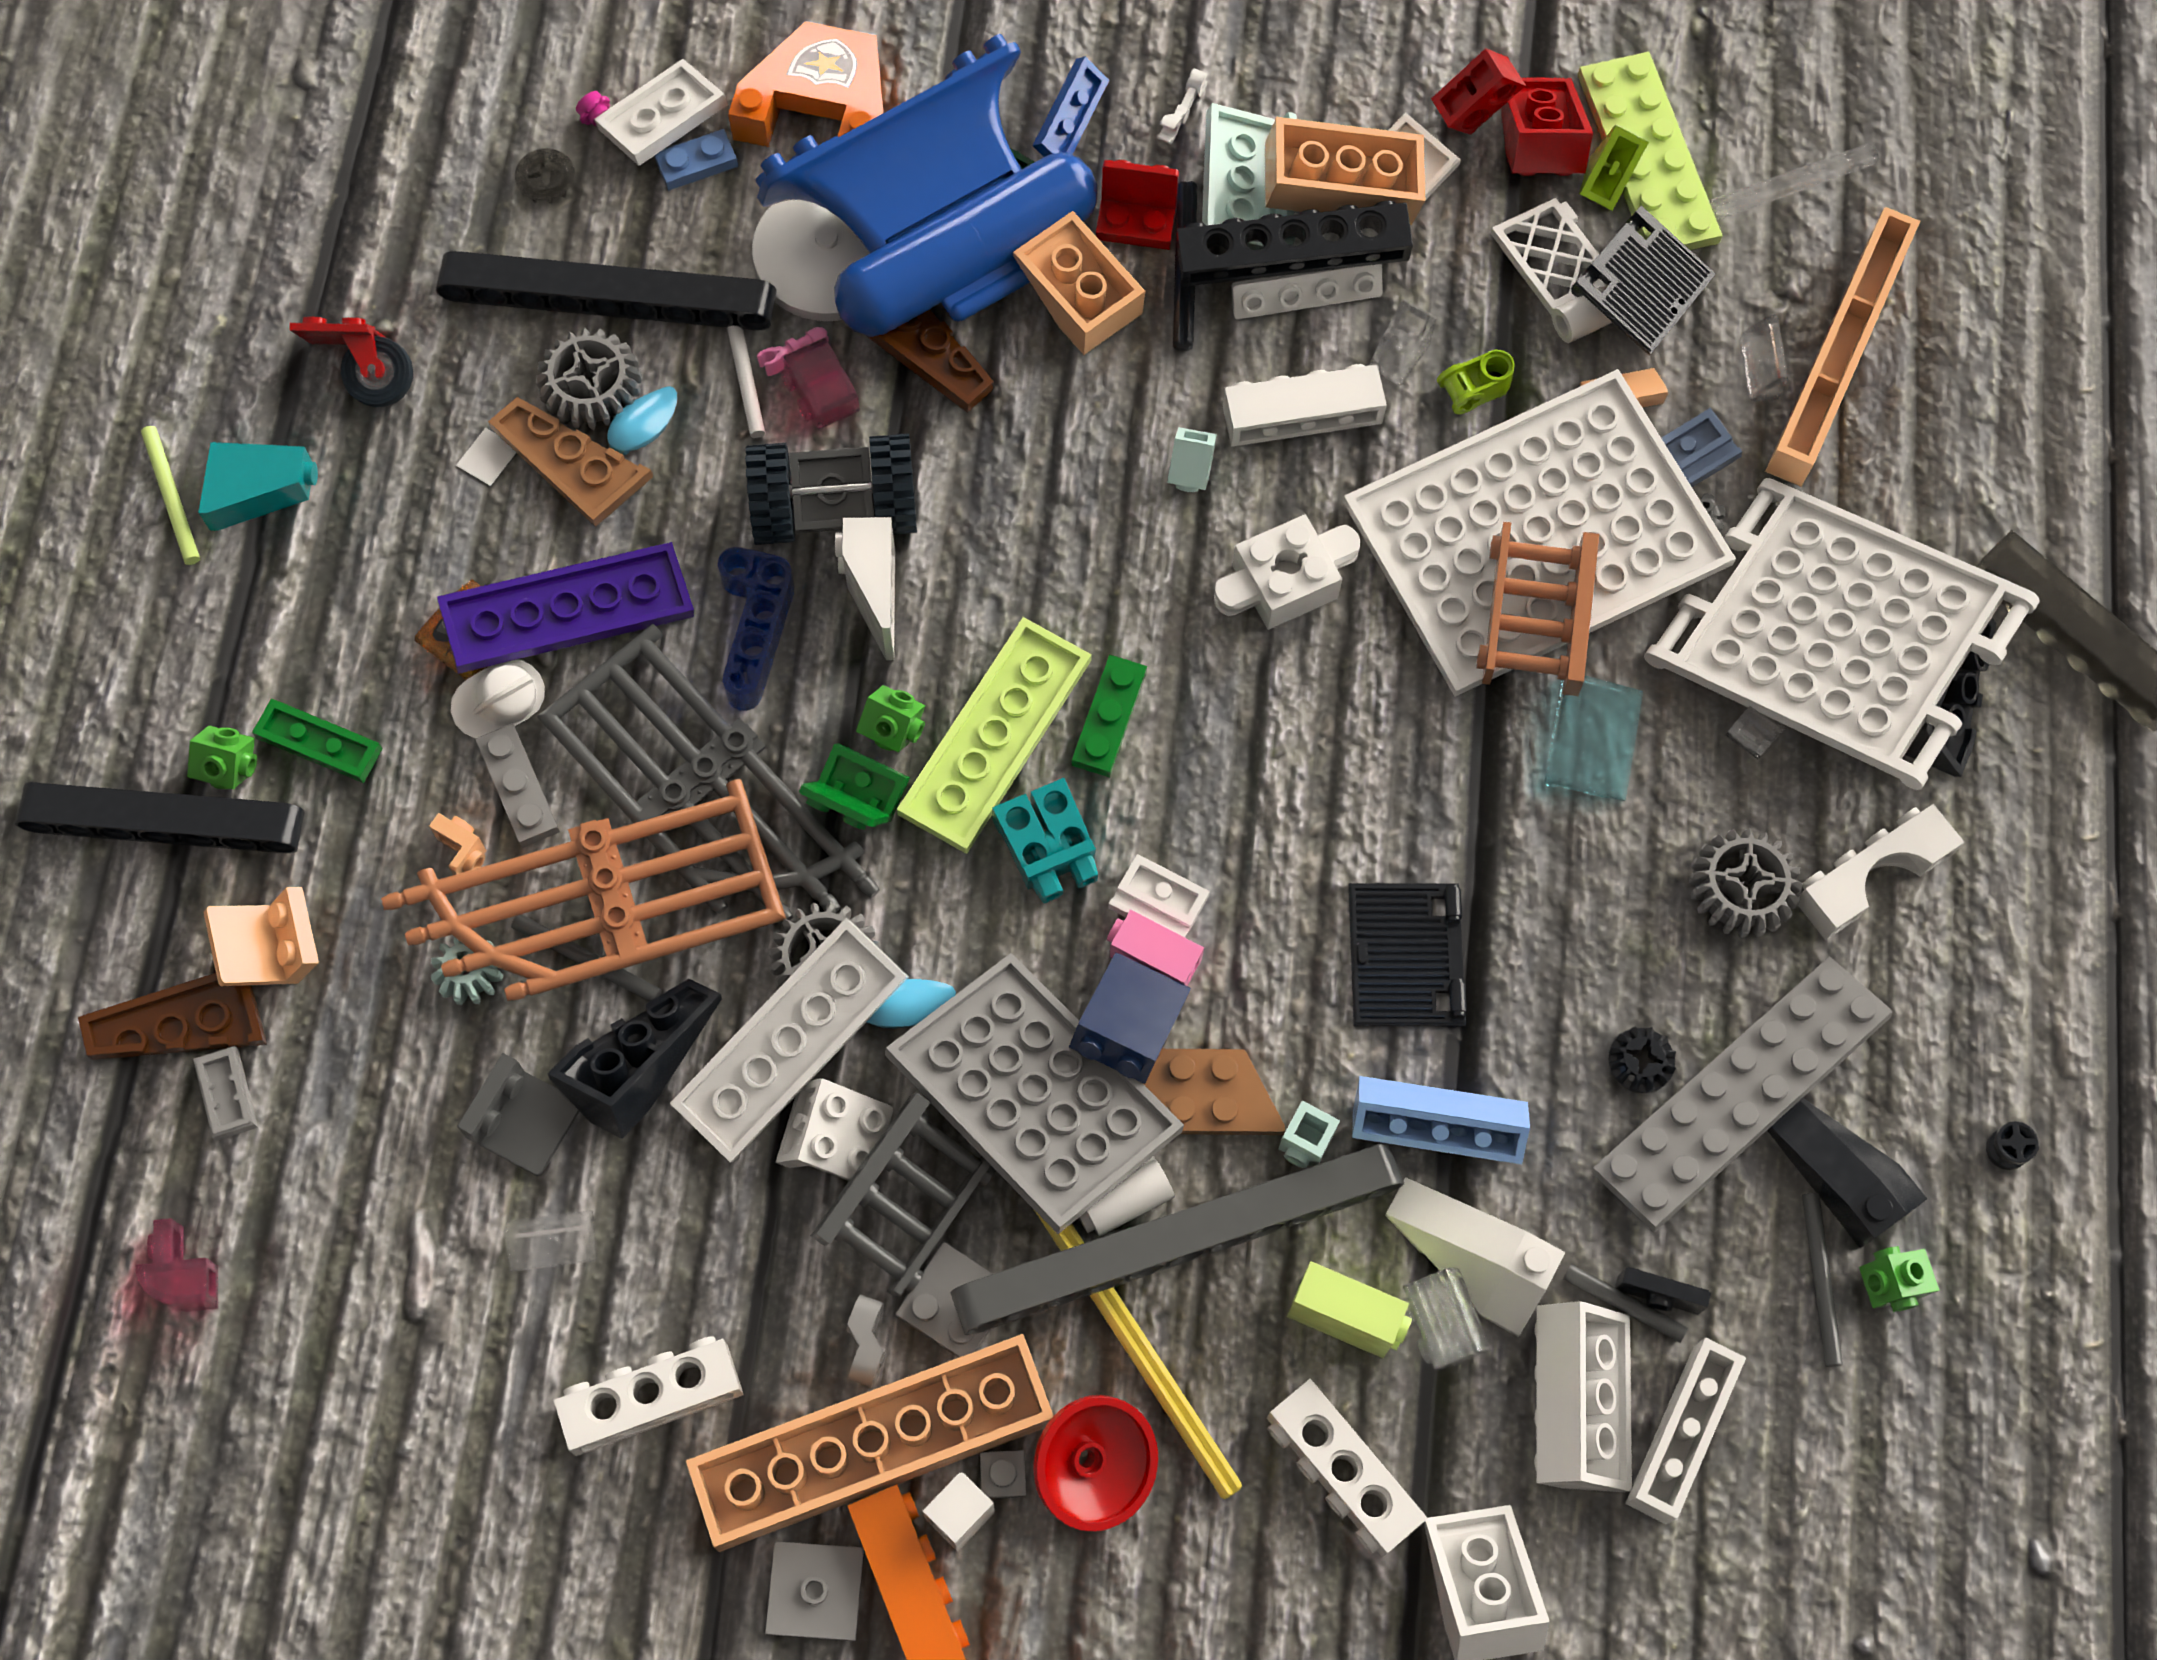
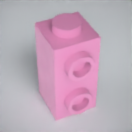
[1107,909,1204,986]

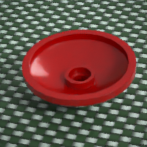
[1033,1395,1158,1531]

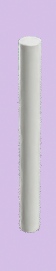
[727,326,766,439]

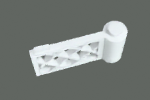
[1491,198,1613,343]
[1079,1156,1175,1237]

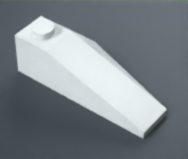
[1385,1177,1565,1337]

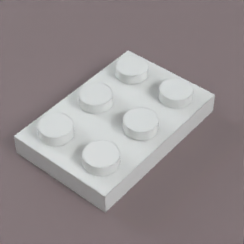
[594,59,728,166]

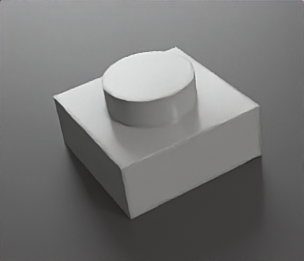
[980,1450,1026,1499]

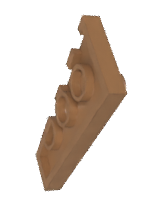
[488,397,653,527]

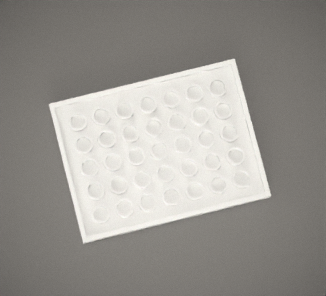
[1343,369,1736,697]

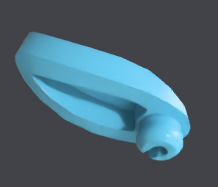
[607,386,677,455]
[867,979,956,1029]

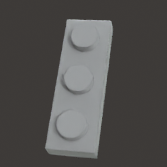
[475,723,560,848]

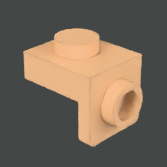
[429,813,487,875]

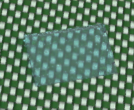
[1544,676,1643,801]

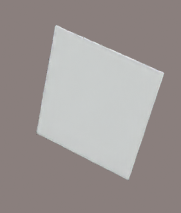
[456,427,516,486]

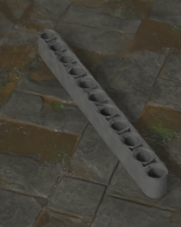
[950,1143,1404,1335]

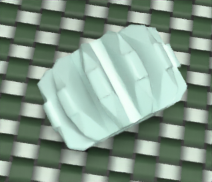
[431,937,503,1005]

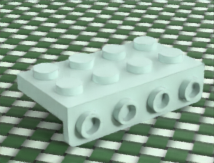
[1202,103,1296,250]

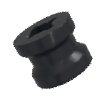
[1986,1121,2039,1170]

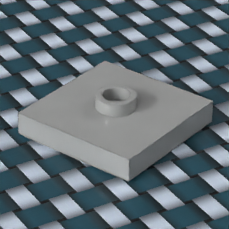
[765,1541,864,1641]

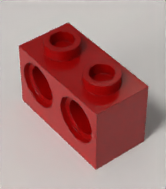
[1431,48,1526,135]

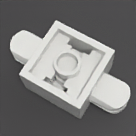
[1214,514,1360,630]

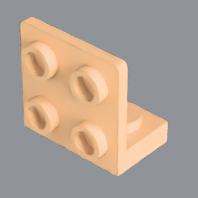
[204,887,319,986]

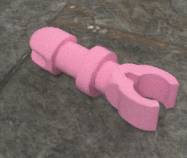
[757,327,829,376]

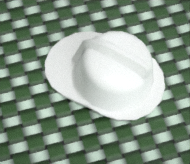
[451,659,545,738]

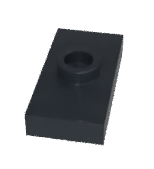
[1615,1267,1711,1315]

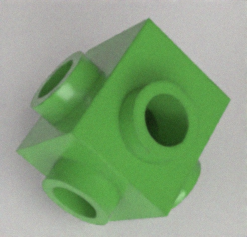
[856,685,926,753]
[187,726,257,789]
[1859,1246,1940,1313]

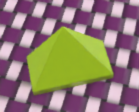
[1579,125,1649,211]

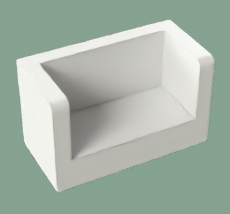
[923,1473,995,1552]

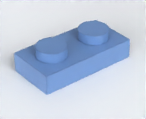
[655,129,738,191]

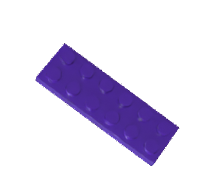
[437,542,694,674]

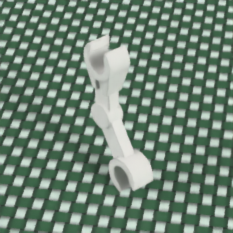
[1156,69,1208,144]

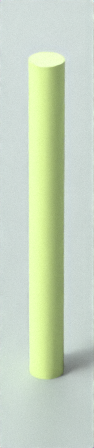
[141,426,200,565]

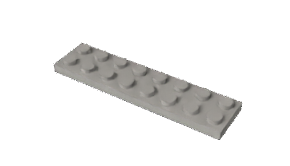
[1592,956,1893,1232]

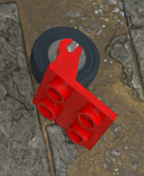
[290,317,413,407]

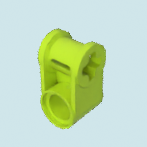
[1437,349,1515,415]

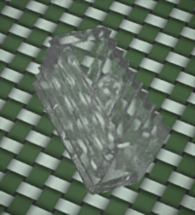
[1402,1267,1491,1370]

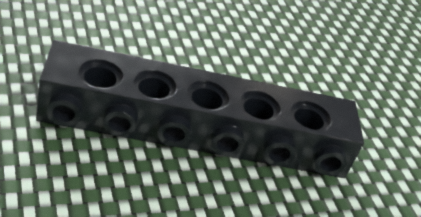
[1177,201,1413,287]

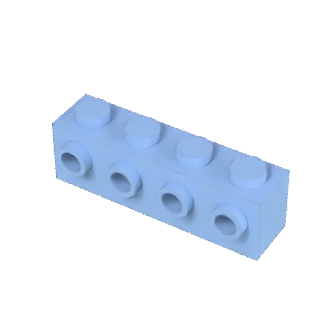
[1352,1076,1530,1164]

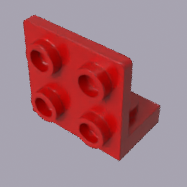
[1096,160,1179,250]

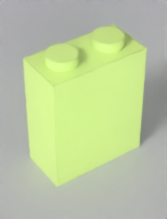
[1287,1261,1412,1358]

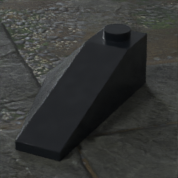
[547,979,722,1139]
[1767,1098,1927,1249]

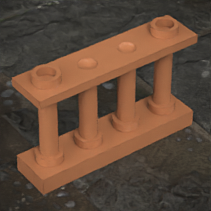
[1476,522,1600,696]

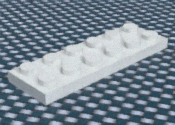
[670,918,909,1162]

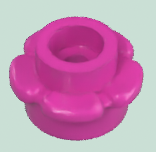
[576,91,610,126]

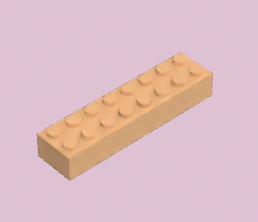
[685,1334,1053,1552]

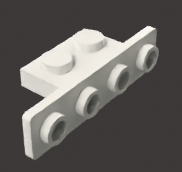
[1232,264,1382,319]

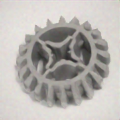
[536,328,642,431]
[1689,828,1803,939]
[769,901,881,989]

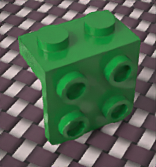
[799,743,910,830]

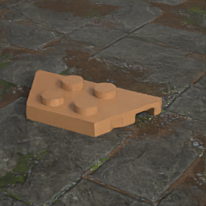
[1143,1048,1285,1135]

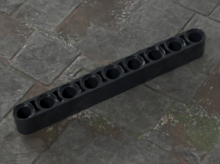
[436,251,777,330]

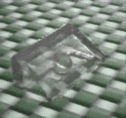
[1740,314,1788,401]
[504,1210,597,1272]

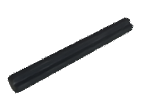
[1173,181,1198,351]

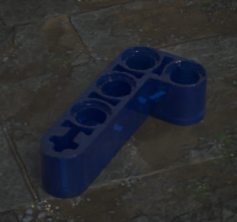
[717,547,795,711]

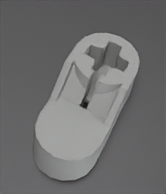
[847,1295,886,1388]

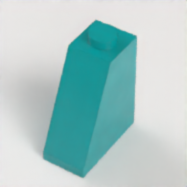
[198,442,318,531]

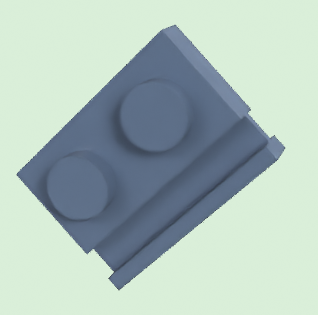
[1661,408,1742,487]

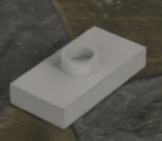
[193,1046,258,1141]

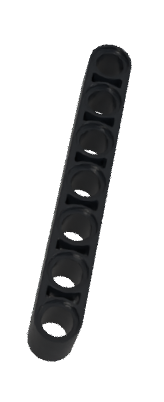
[15,782,305,853]

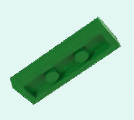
[1072,654,1147,778]
[252,698,383,783]

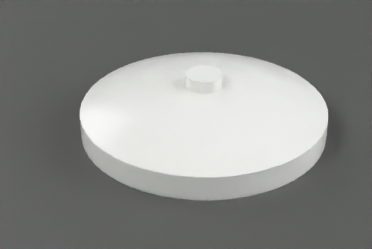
[752,200,870,321]

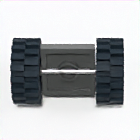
[745,434,917,545]

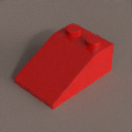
[1501,78,1593,176]

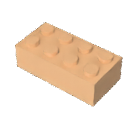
[1265,117,1425,225]

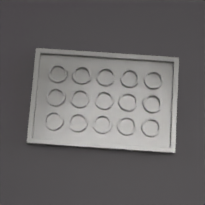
[885,953,1184,1234]

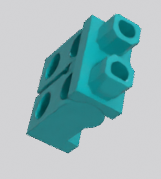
[992,778,1098,903]

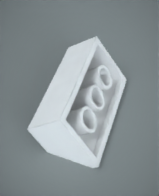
[1534,1301,1632,1492]

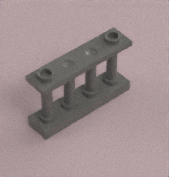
[810,1092,996,1297]

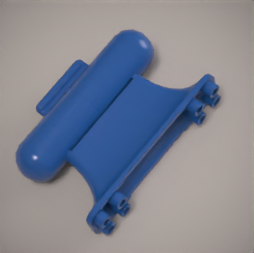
[755,34,1098,337]

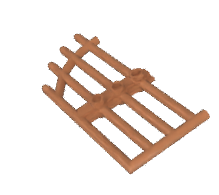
[381,779,786,1001]

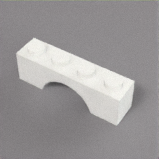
[1798,804,1965,941]

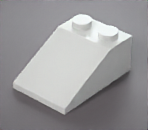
[835,517,895,660]
[1424,1505,1549,1660]

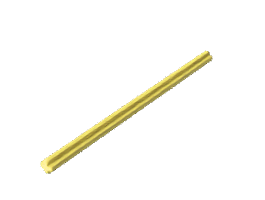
[1034,1210,1242,1499]

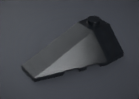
[1905,618,1996,777]

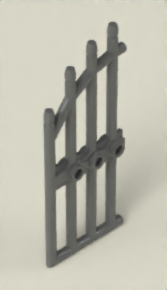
[537,624,880,922]

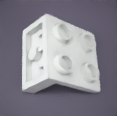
[776,1078,893,1181]

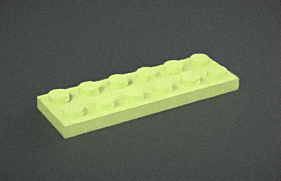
[1577,52,1723,250]
[897,617,1092,854]

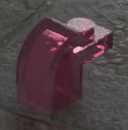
[135,1218,218,1312]

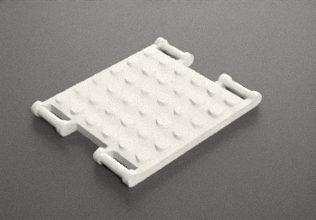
[1644,478,2040,790]

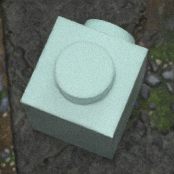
[1167,427,1217,492]
[1279,1101,1340,1168]

